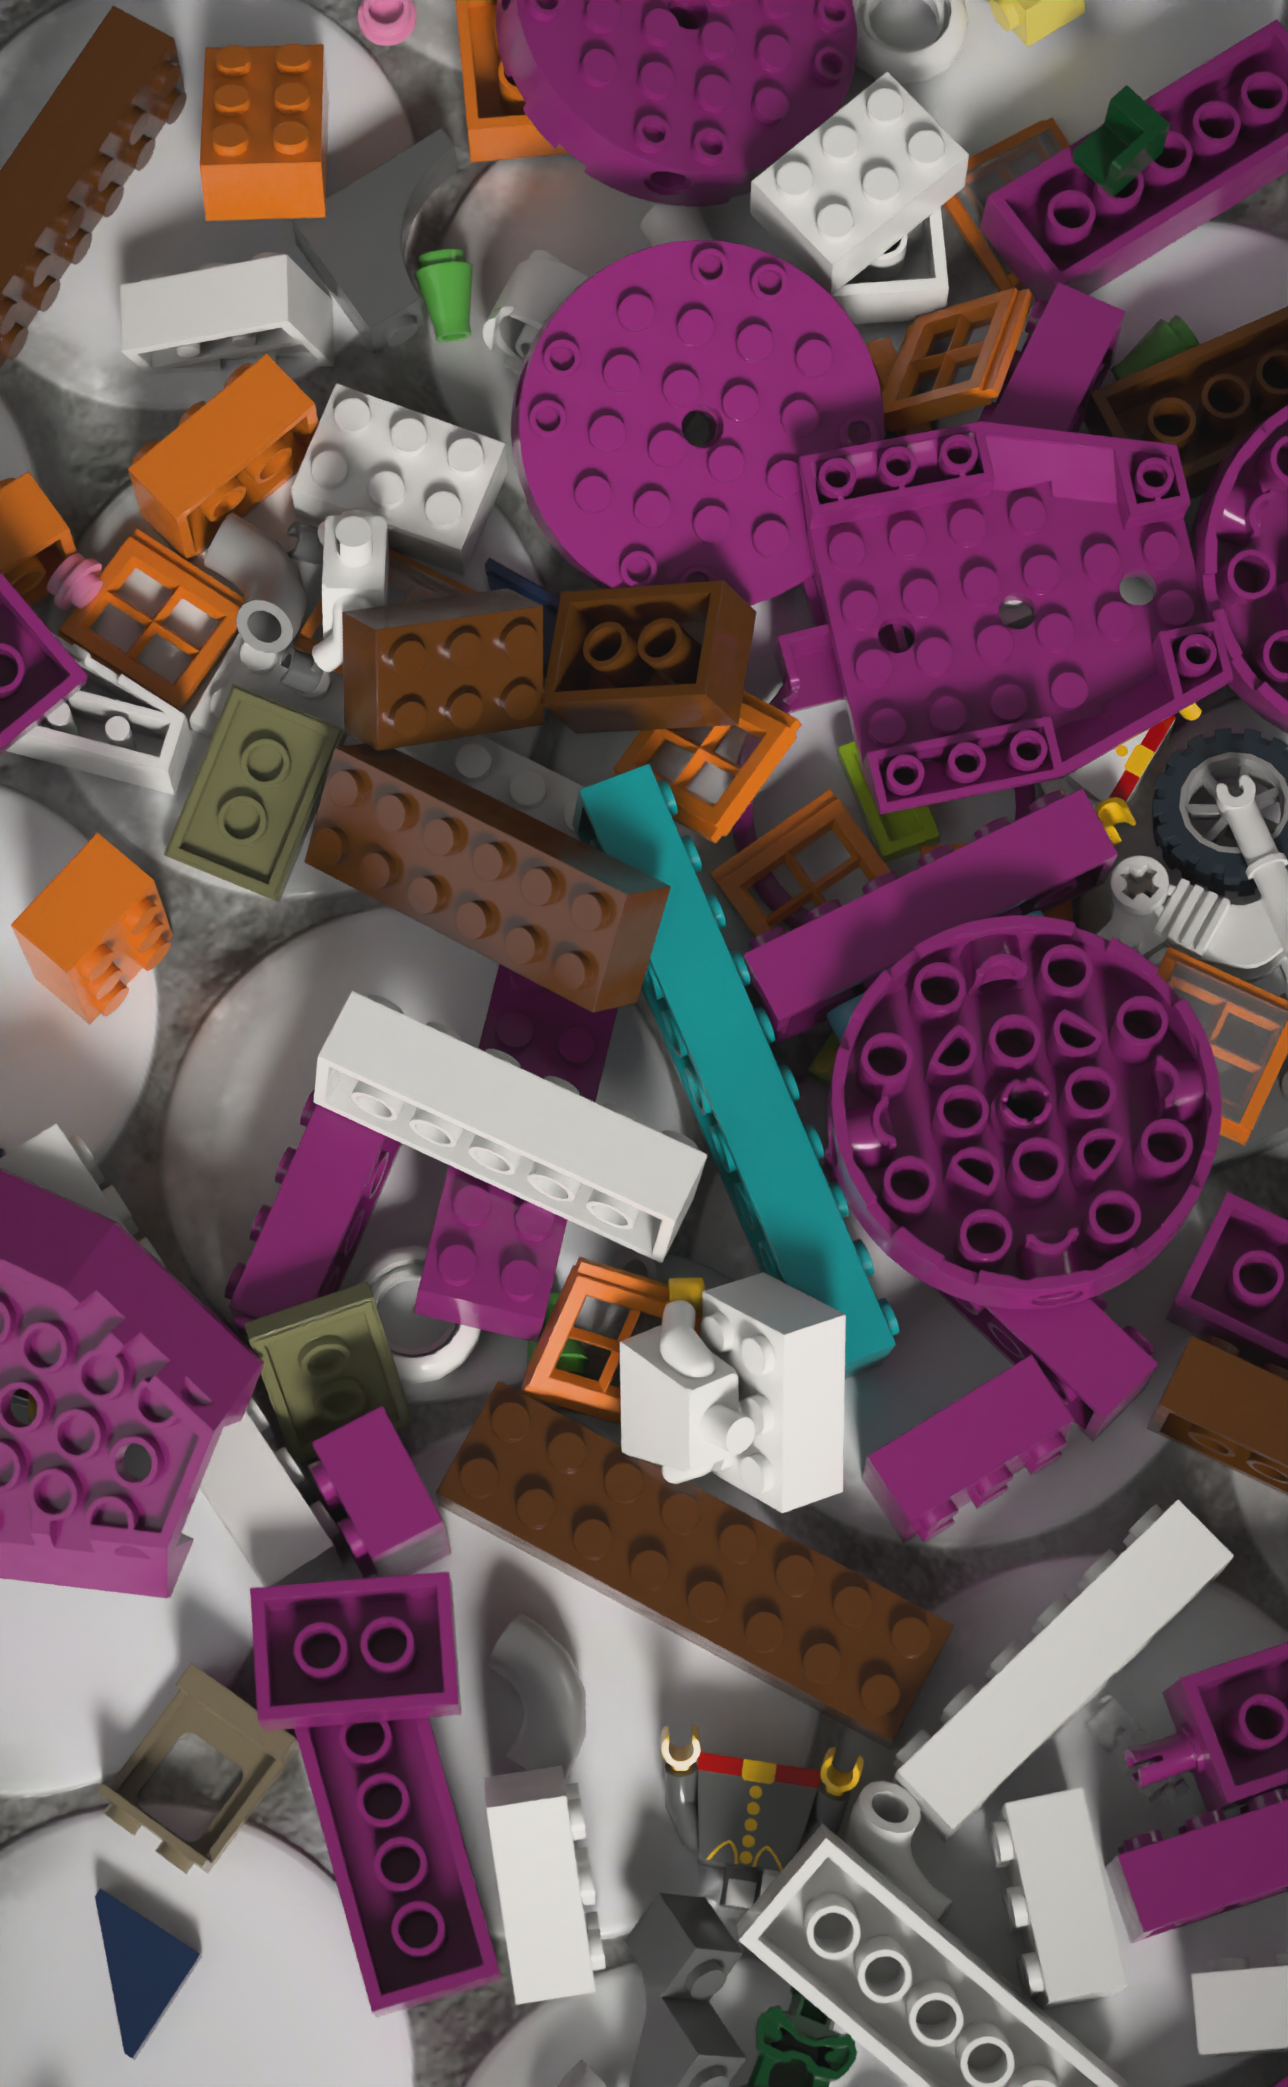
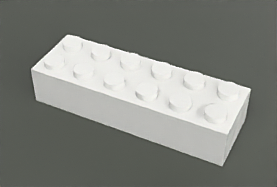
[313,991,708,1263]
[892,1499,1234,1842]
[736,1824,1128,2087]

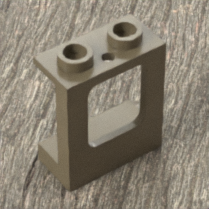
[97,1663,300,1874]

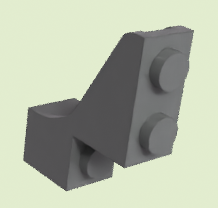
[625,1893,747,2087]

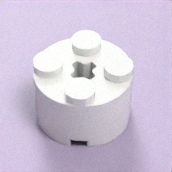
[483,250,594,376]

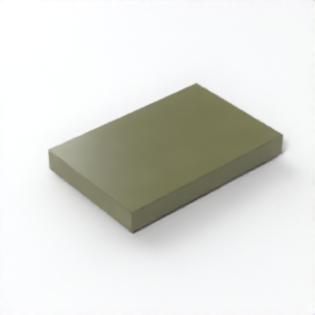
[164,684,348,902]
[244,1281,414,1464]

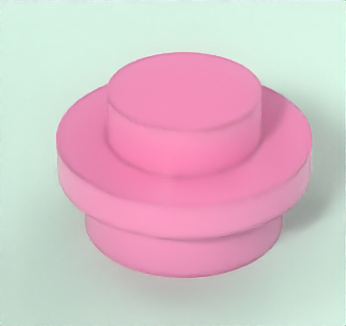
[358,0,417,46]
[47,553,103,611]

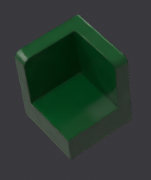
[1072,85,1170,198]

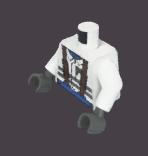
[280,508,389,693]

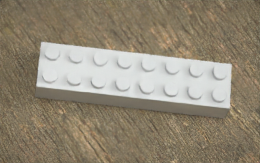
[0,1123,344,1587]

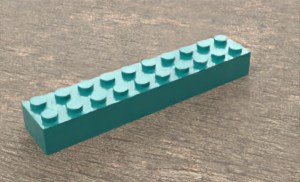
[572,764,899,1379]

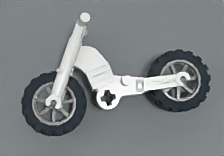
[1007,728,1288,1122]

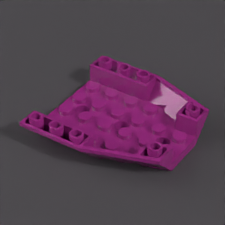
[799,421,1234,815]
[0,1167,265,1598]

